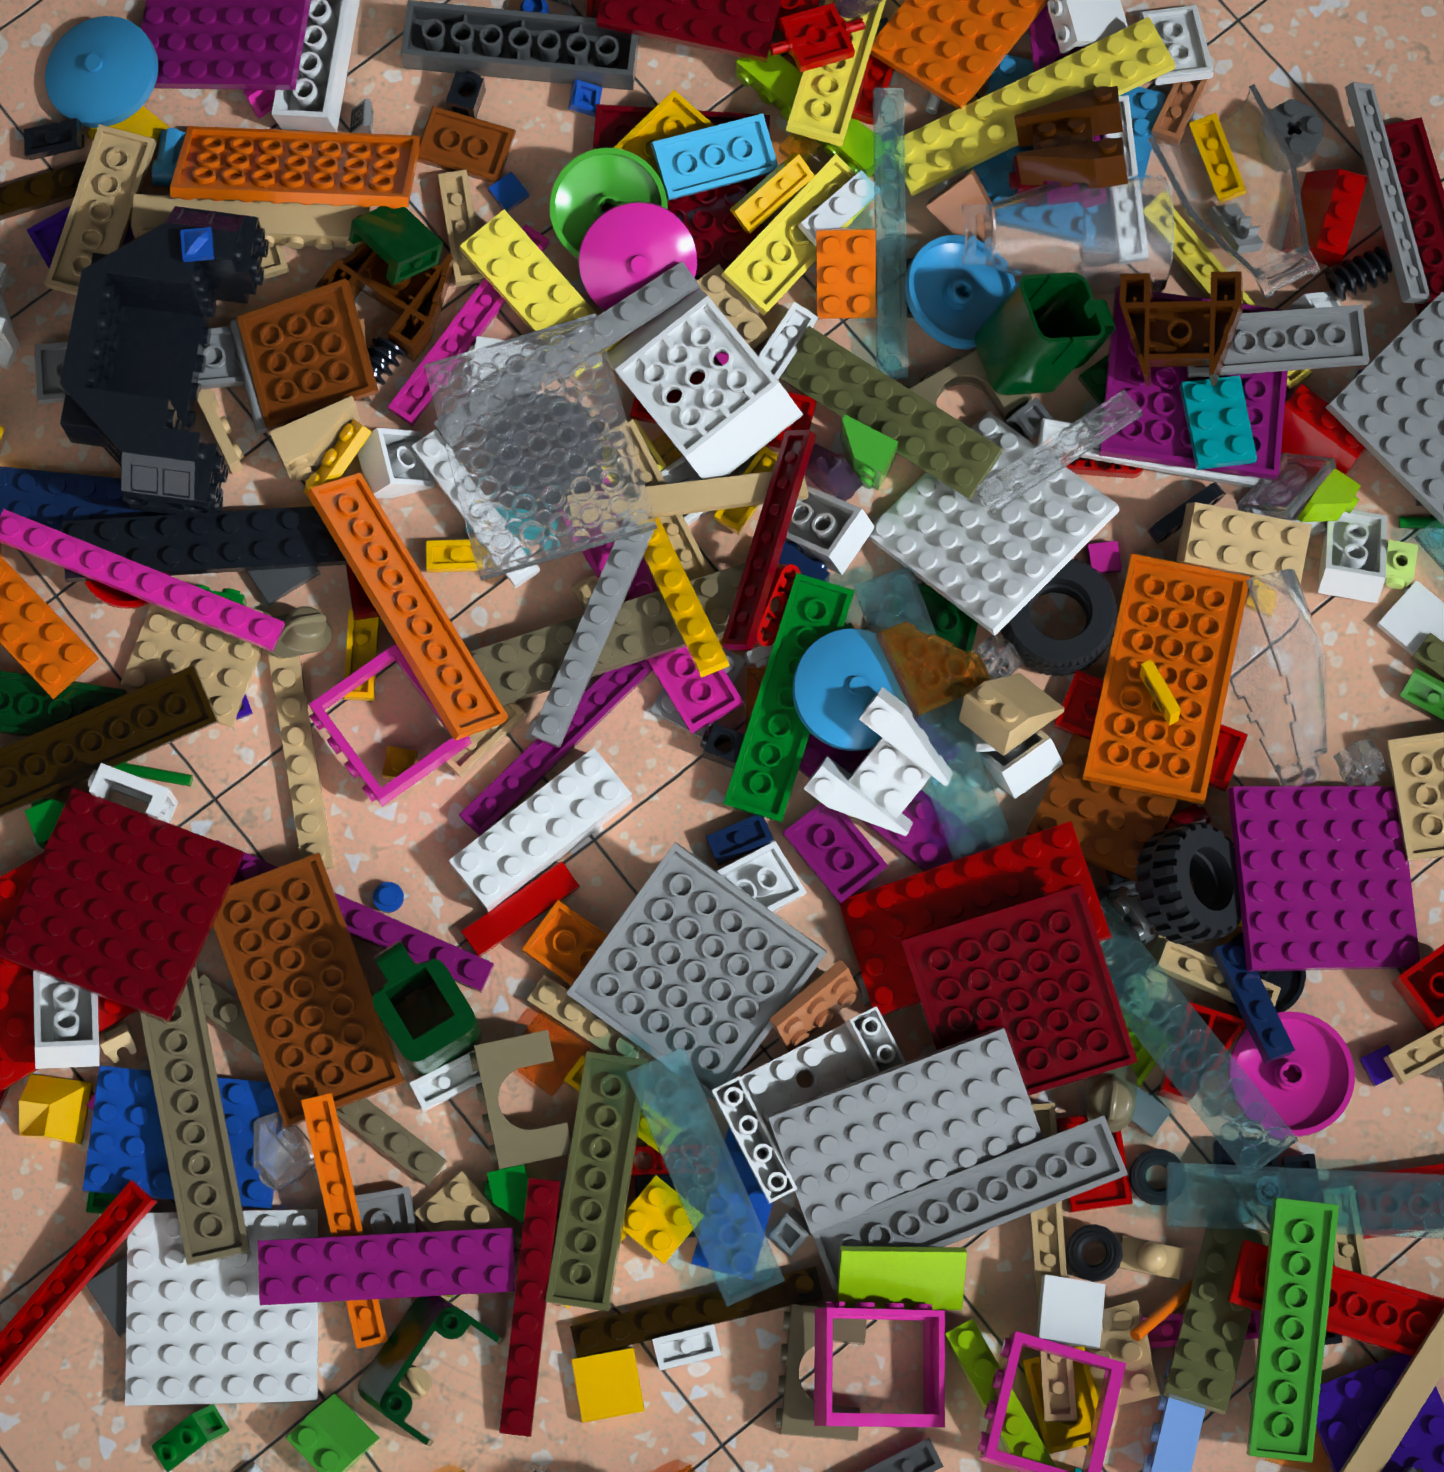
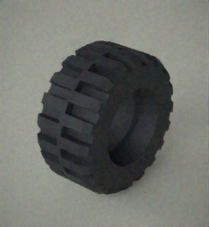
[1135,822,1242,945]

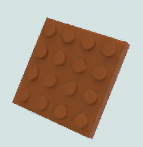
[237,279,379,430]
[1026,733,1178,882]

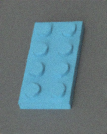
[650,113,778,201]

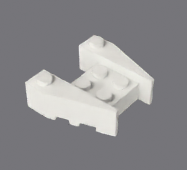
[804,687,953,836]

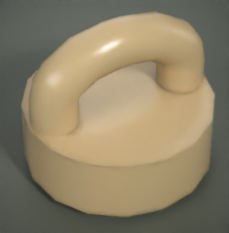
[399,1367,432,1399]

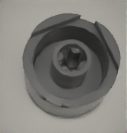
[1260,99,1324,169]

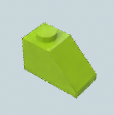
[1297,466,1361,522]

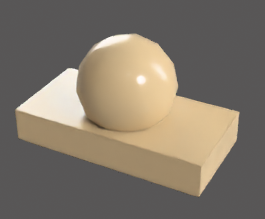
[1119,1236,1185,1281]

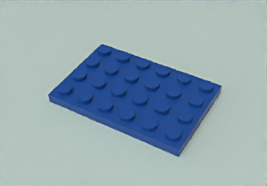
[82,1066,283,1210]

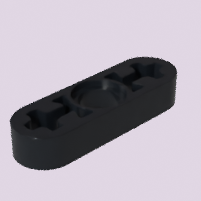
[1148,482,1226,544]

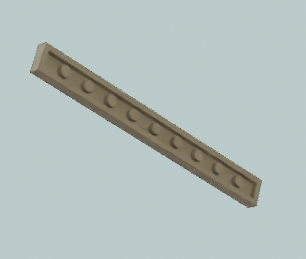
[199,974,447,1186]

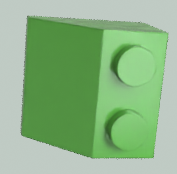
[840,414,898,490]
[286,1393,380,1472]

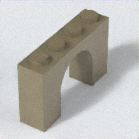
[905,347,1032,421]
[469,1030,571,1169]
[775,1304,867,1441]

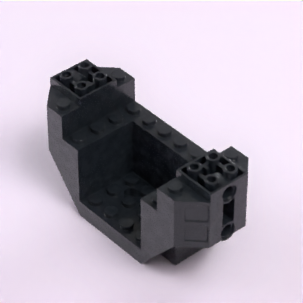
[60,206,269,520]

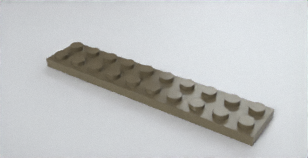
[470,563,767,706]
[140,964,251,1266]

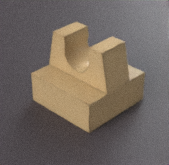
[99,1021,137,1064]

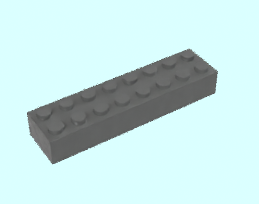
[401,0,640,90]

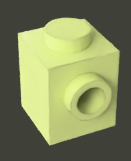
[1384,540,1418,589]

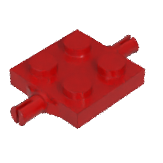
[769,3,865,73]

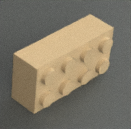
[1176,502,1312,585]

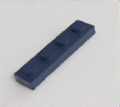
[1211,939,1295,1063]

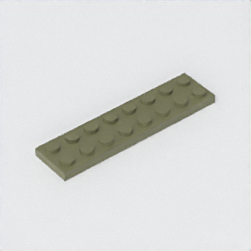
[780,326,1004,500]
[545,1051,649,1312]

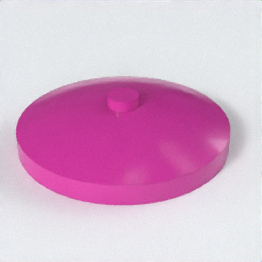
[578,201,697,311]
[1228,1012,1355,1137]

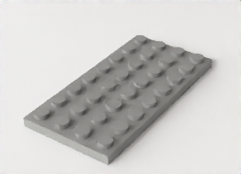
[767,1026,1043,1233]

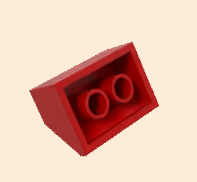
[1282,169,1368,267]
[1281,384,1366,482]

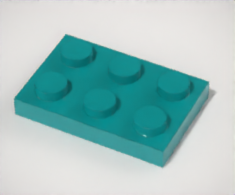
[1180,375,1257,470]

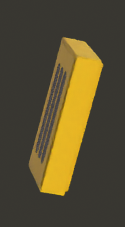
[1139,659,1181,725]

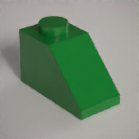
[24,798,65,850]
[483,1164,528,1224]

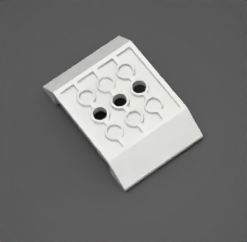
[603,288,803,480]
[711,1006,906,1204]

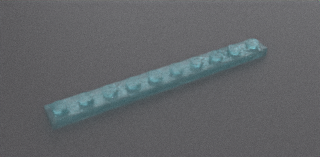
[873,88,908,379]

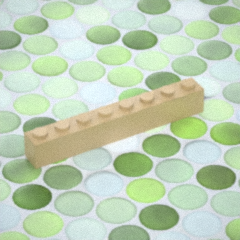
[131,194,371,252]

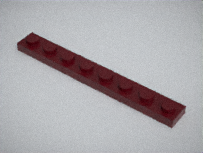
[721,430,816,650]
[499,1177,561,1437]

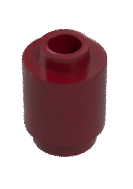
[1165,803,1211,830]

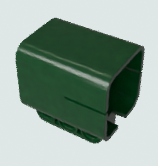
[974,272,1116,396]
[372,940,482,1076]

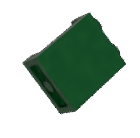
[348,206,443,285]

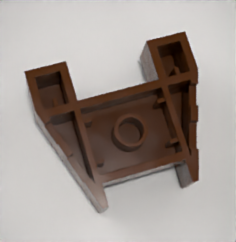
[1014,86,1128,188]
[315,243,454,362]
[1119,271,1243,386]

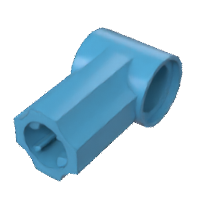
[152,128,186,187]

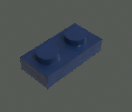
[706,815,774,866]

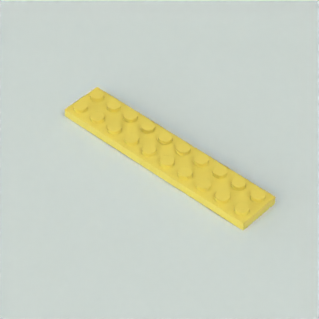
[887,17,1175,196]

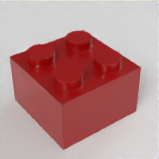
[1391,944,1444,1033]

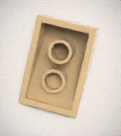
[269,396,360,482]
[959,673,1065,756]

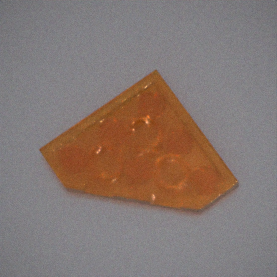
[876,621,991,718]

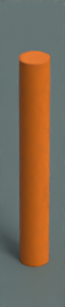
[1130,1280,1192,1341]

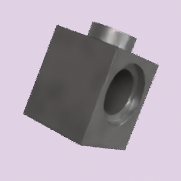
[1004,397,1054,441]

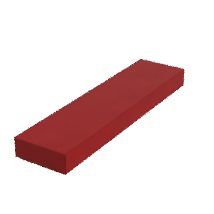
[461,862,580,957]

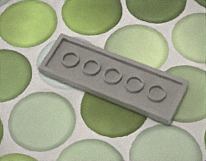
[1187,304,1369,378]

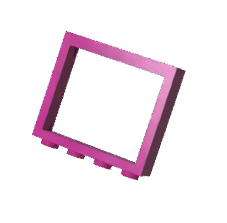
[309,643,472,807]
[814,1302,945,1428]
[977,1331,1126,1472]

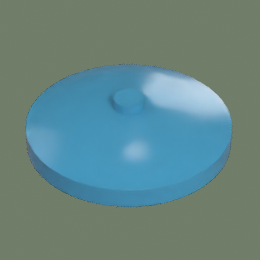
[45,16,158,128]
[904,235,1016,350]
[792,628,914,751]

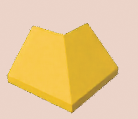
[19,1074,93,1145]

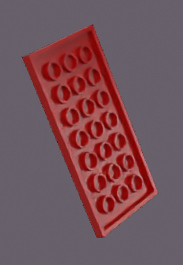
[839,821,1112,1016]

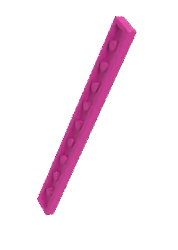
[0,509,285,652]

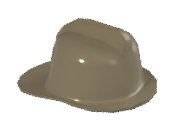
[265,606,333,658]
[1085,1065,1137,1132]

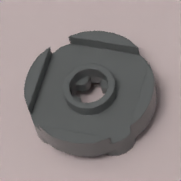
[1104,886,1156,946]

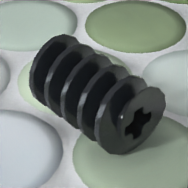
[1325,246,1392,302]
[362,336,407,403]

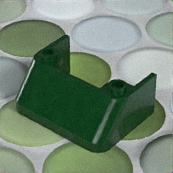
[358,1296,503,1446]

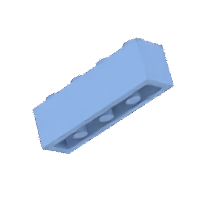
[1142,1360,1206,1472]

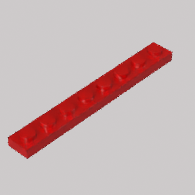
[0,1180,157,1385]

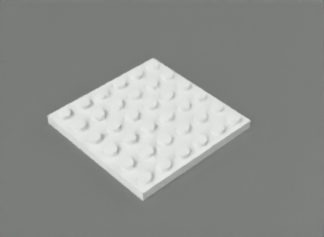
[868,411,1120,636]
[125,1209,319,1406]

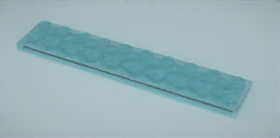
[854,567,1013,861]
[1100,897,1298,1179]
[1166,1162,1444,1239]

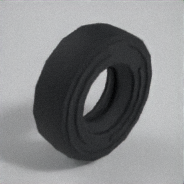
[1129,1149,1186,1206]
[1066,1224,1123,1282]

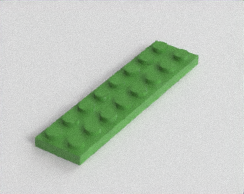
[1246,1197,1339,1463]

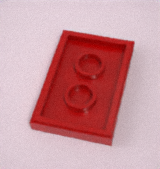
[1056,1115,1133,1213]

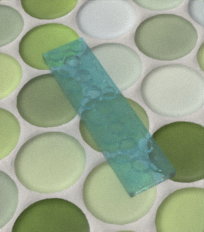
[625,1047,785,1307]

